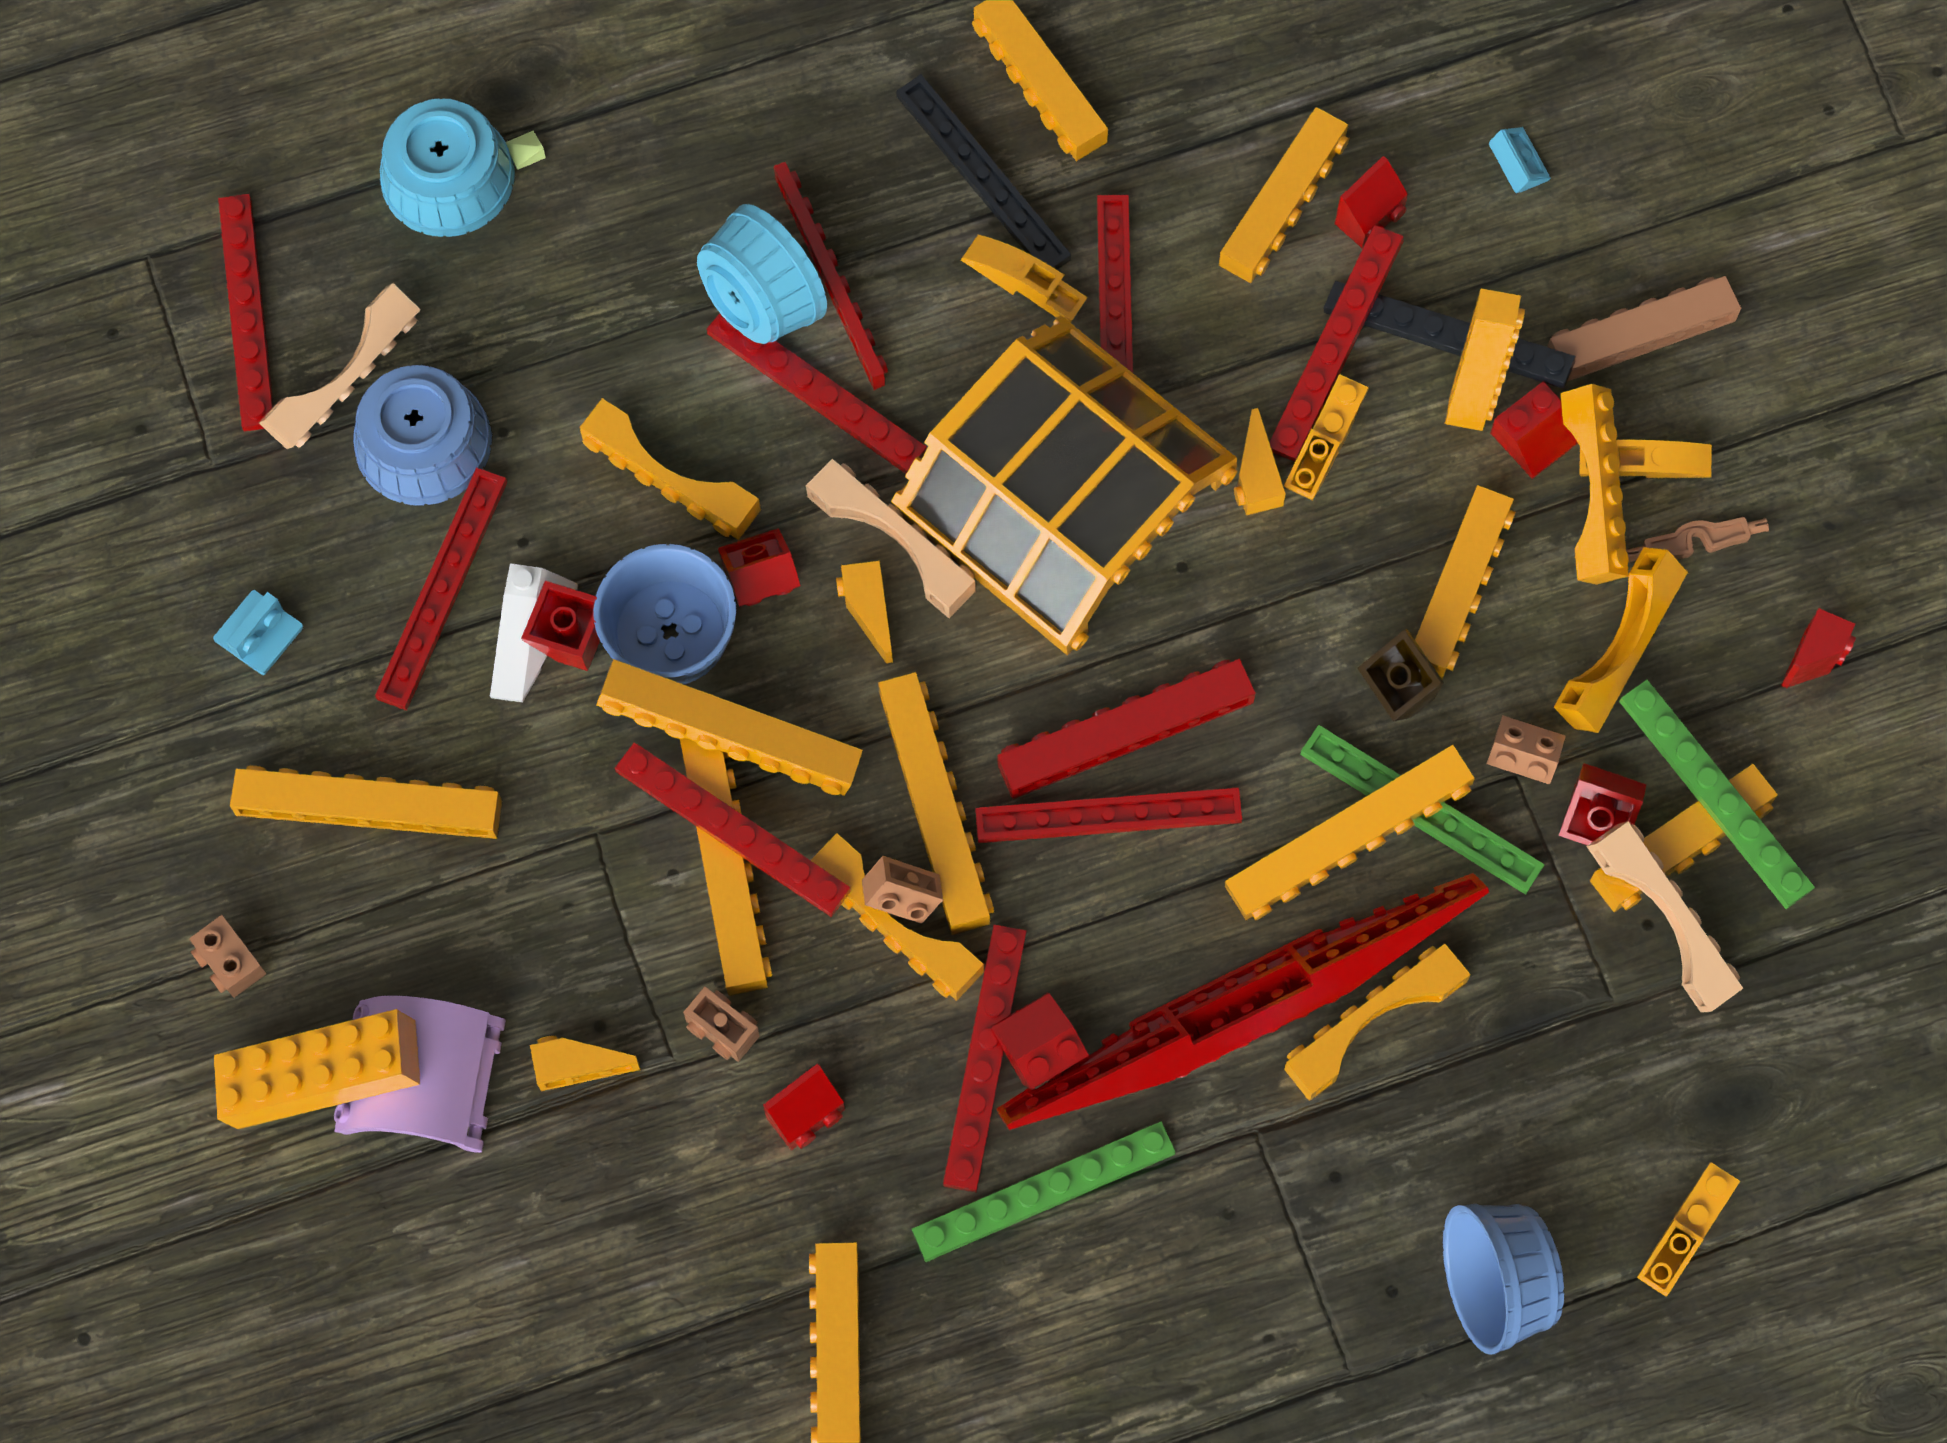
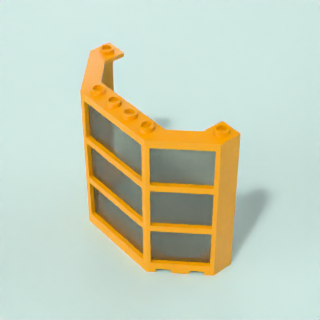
[891,316,1238,656]

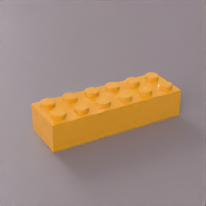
[214,1009,420,1129]

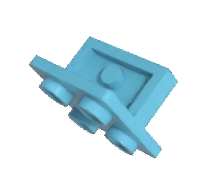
[213,590,303,675]

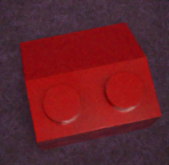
[1335,156,1408,248]
[1490,381,1578,479]
[718,528,801,606]
[521,581,600,671]
[1781,608,1856,688]
[1559,763,1647,846]
[991,993,1089,1090]
[763,1063,845,1151]

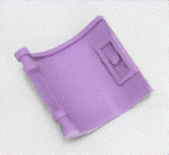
[334,996,506,1152]

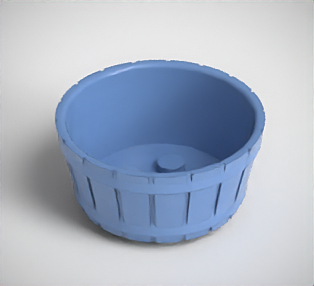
[353,365,492,505]
[593,544,736,684]
[1443,1204,1564,1354]

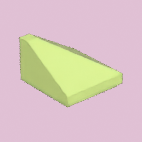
[505,131,546,170]

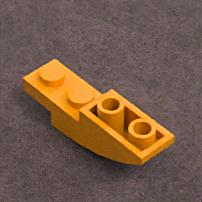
[961,234,1088,323]
[1284,374,1369,501]
[1580,440,1712,478]
[1637,1162,1740,1297]

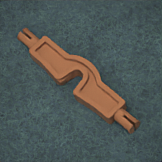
[1626,517,1769,563]

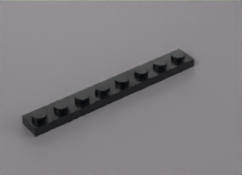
[896,74,1071,270]
[1324,281,1576,389]

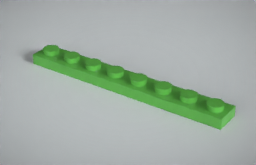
[1619,680,1815,909]
[1300,725,1545,895]
[912,1121,1175,1262]

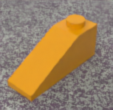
[1234,408,1285,515]
[836,561,893,663]
[530,1036,640,1091]

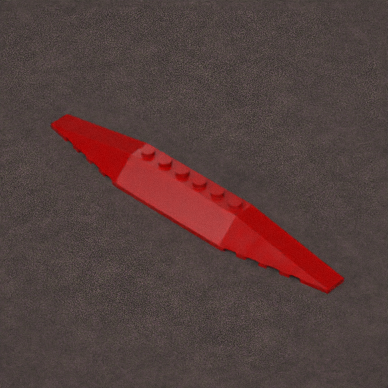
[996,873,1489,1130]

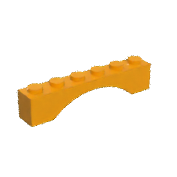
[1560,384,1629,585]
[579,398,761,540]
[1554,547,1688,733]
[811,833,984,1001]
[1284,944,1470,1101]

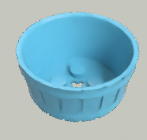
[380,99,515,237]
[697,204,827,344]

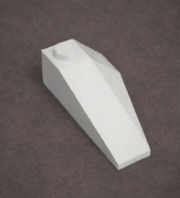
[490,564,578,703]

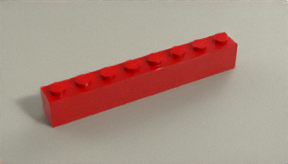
[997,659,1255,800]

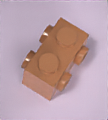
[1487,715,1566,785]
[862,856,943,924]
[189,915,266,998]
[683,987,760,1062]

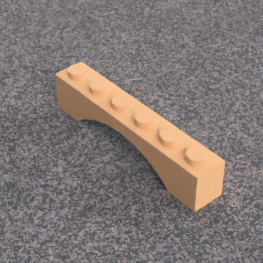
[259,283,421,449]
[806,459,975,619]
[1587,821,1743,1012]

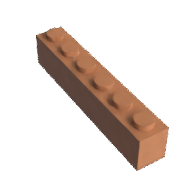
[1548,276,1741,382]

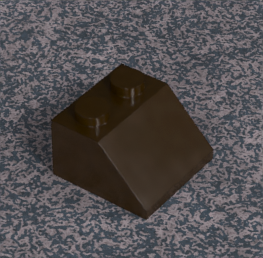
[1358,629,1444,721]

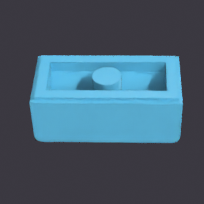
[1489,127,1551,193]

